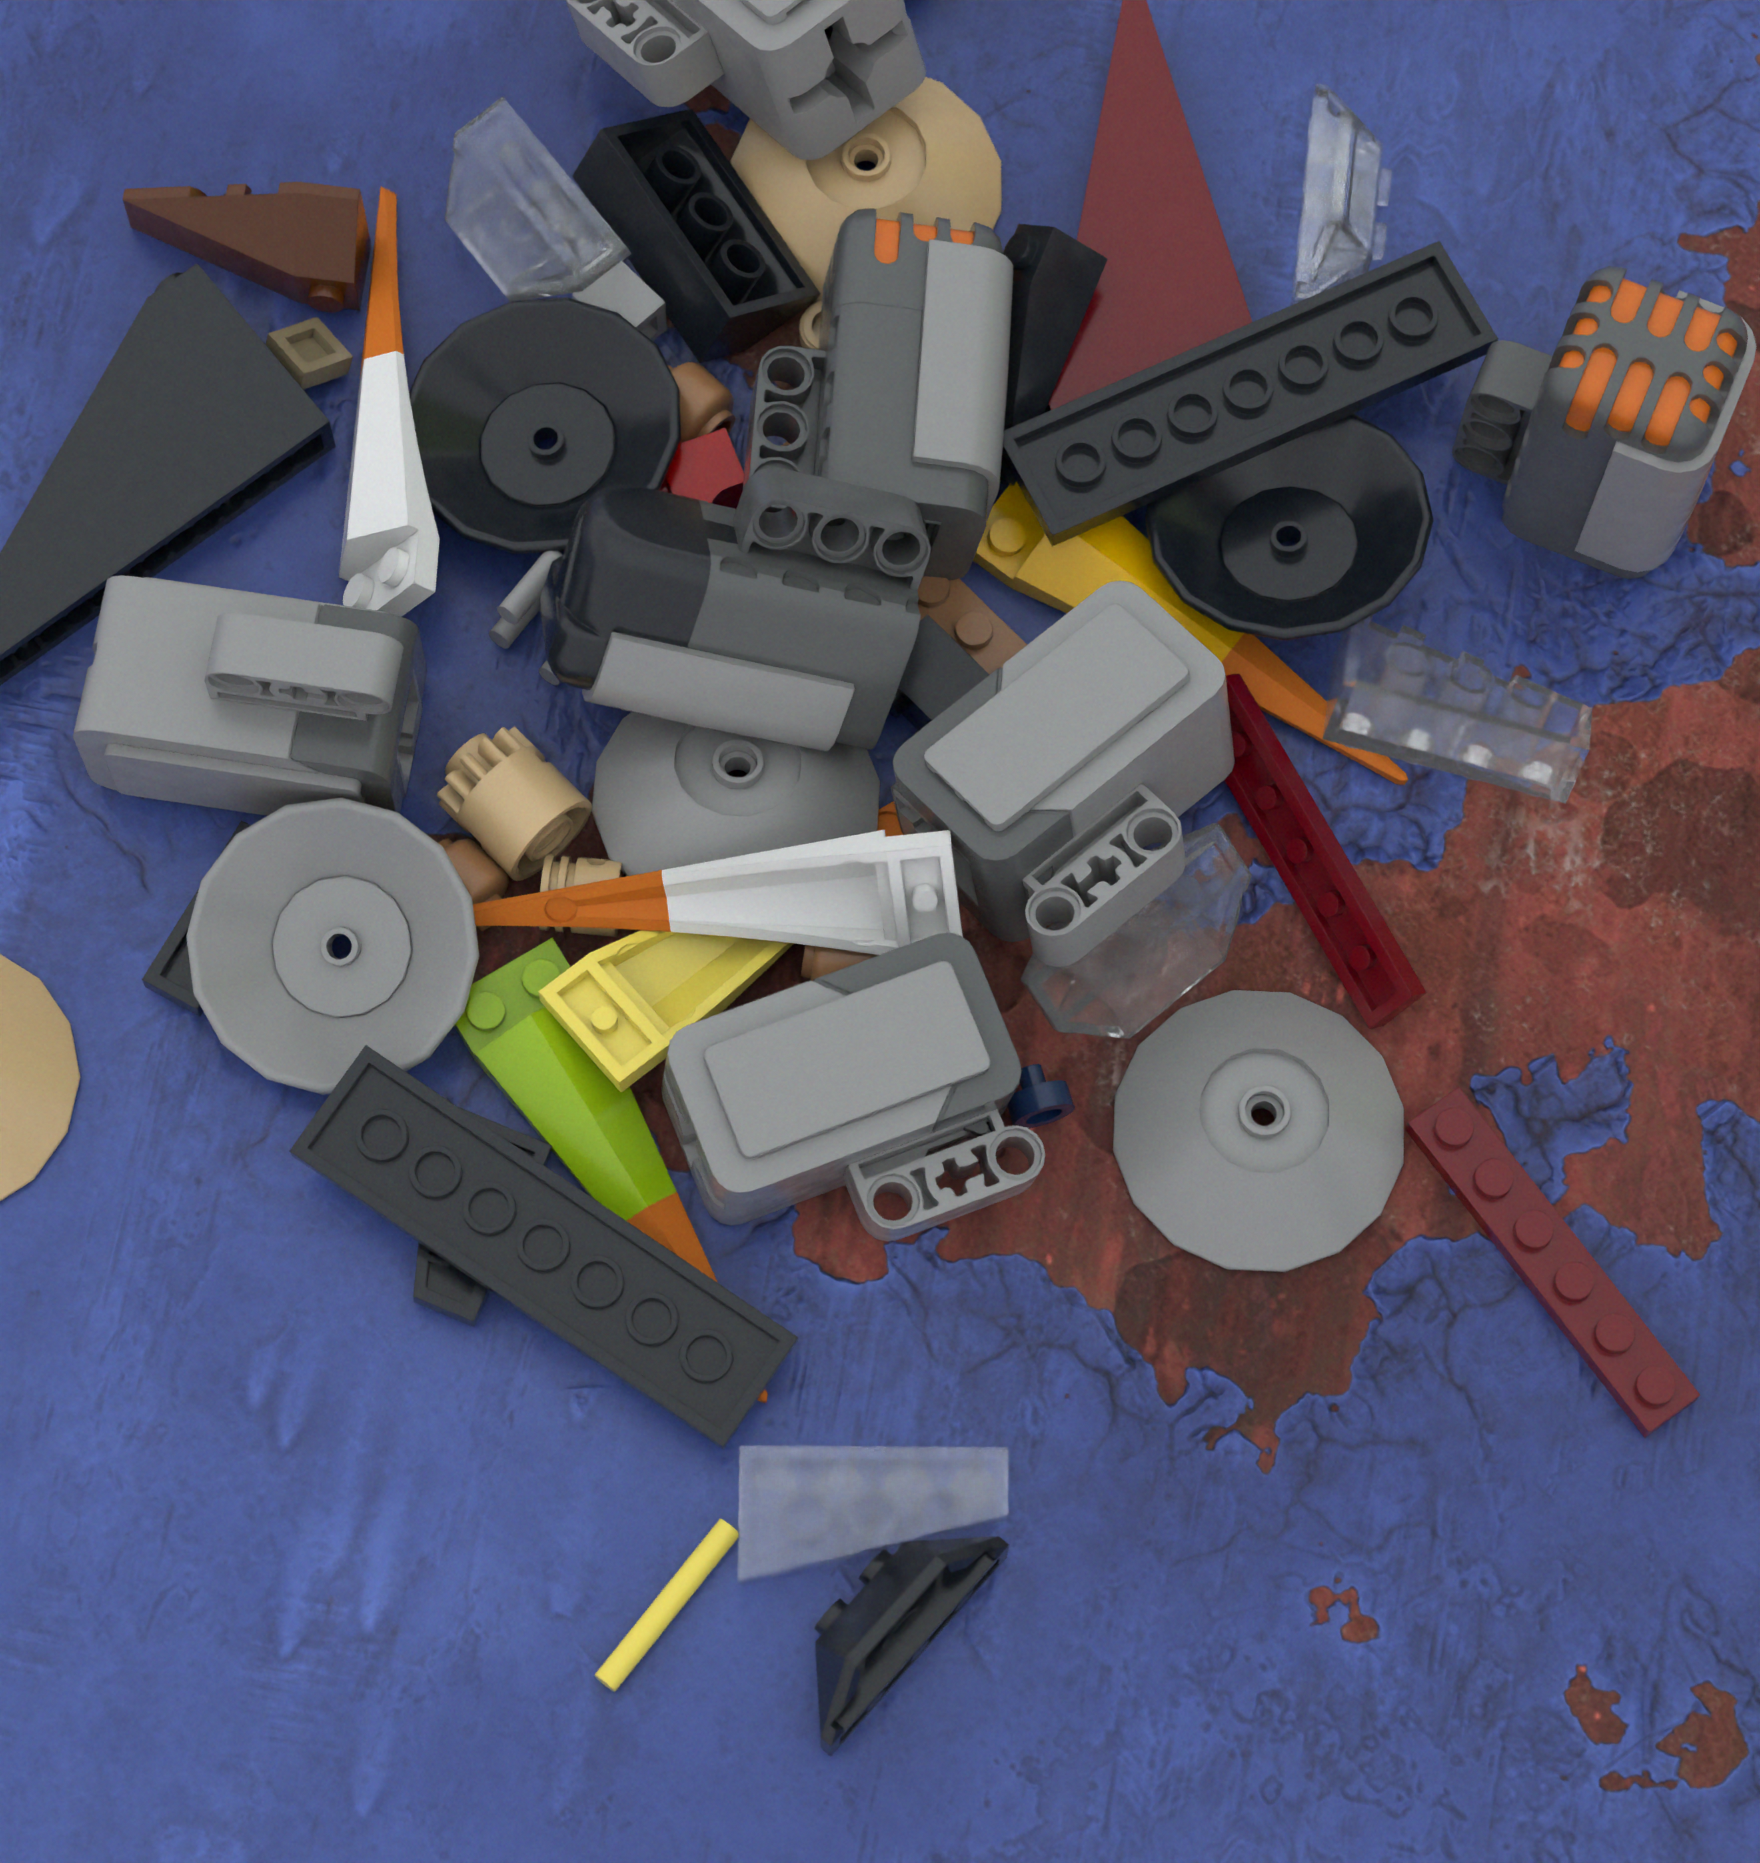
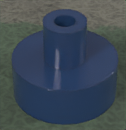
[1007,1064,1075,1129]

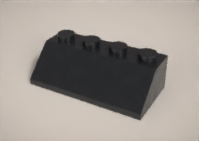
[572,109,820,363]

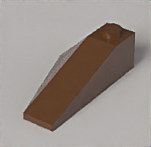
[122,182,372,313]

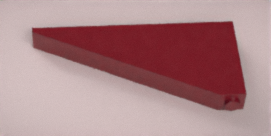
[1045,0,1253,413]

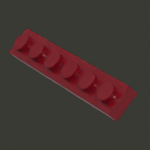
[1225,674,1427,1029]
[1405,1087,1700,1438]

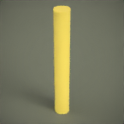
[594,1519,740,1692]

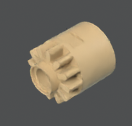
[437,726,592,881]

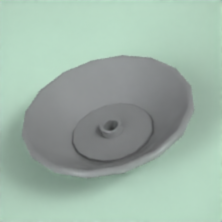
[591,712,880,876]
[186,797,479,1095]
[1113,990,1404,1272]

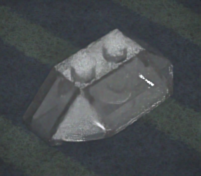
[1291,83,1392,305]
[445,97,631,302]
[1020,823,1252,1039]

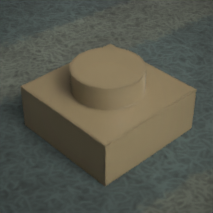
[265,317,353,390]

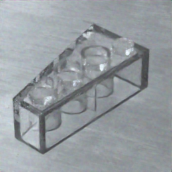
[1322,615,1592,804]

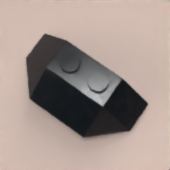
[814,1536,1009,1756]

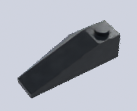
[1000,224,1108,486]

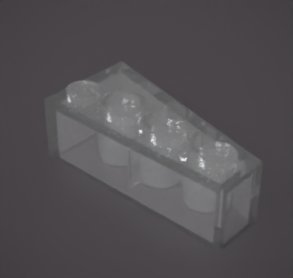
[738,1446,1008,1585]

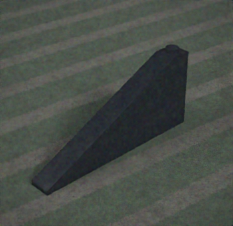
[0,264,336,685]

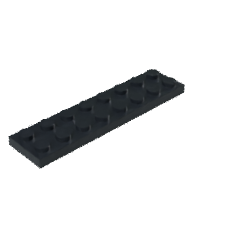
[1002,241,1498,546]
[289,1045,798,1450]

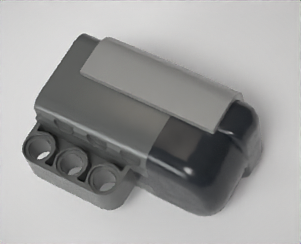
[540,467,931,751]

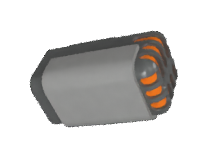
[743,208,1013,581]
[1452,266,1756,579]

